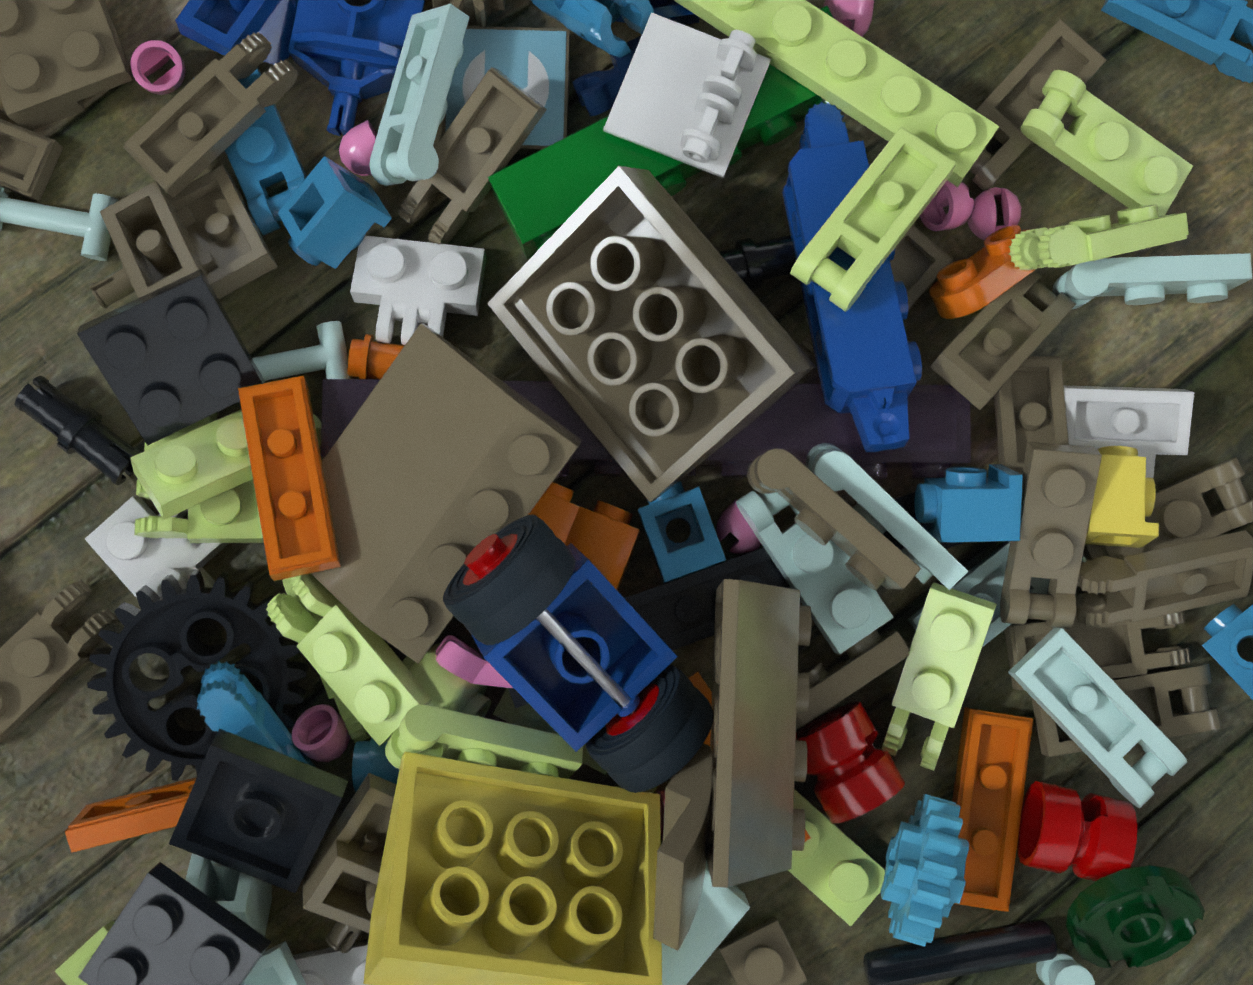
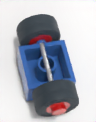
[443,515,714,793]

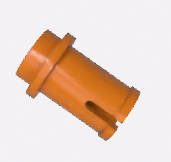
[348,334,405,385]

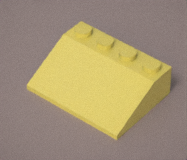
[363,752,662,985]

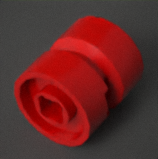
[795,701,905,824]
[1017,781,1137,881]

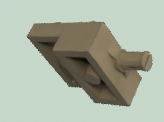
[0,0,134,131]
[89,165,278,309]
[302,773,396,953]

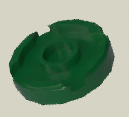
[1066,865,1205,968]

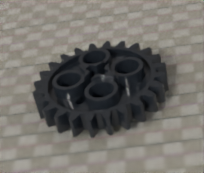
[87,570,308,781]

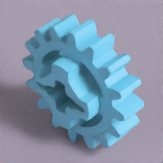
[881,794,969,947]

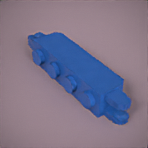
[782,102,922,452]

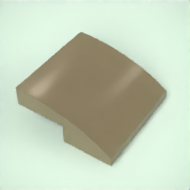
[653,743,713,951]

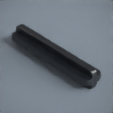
[863,921,1057,985]

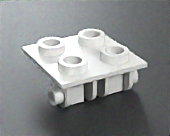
[603,12,771,178]

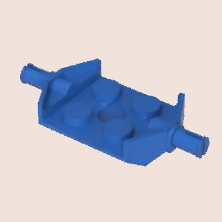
[288,0,425,136]

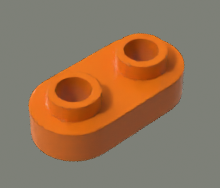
[930,225,1036,319]

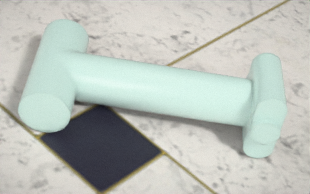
[0,186,119,261]
[252,321,353,388]

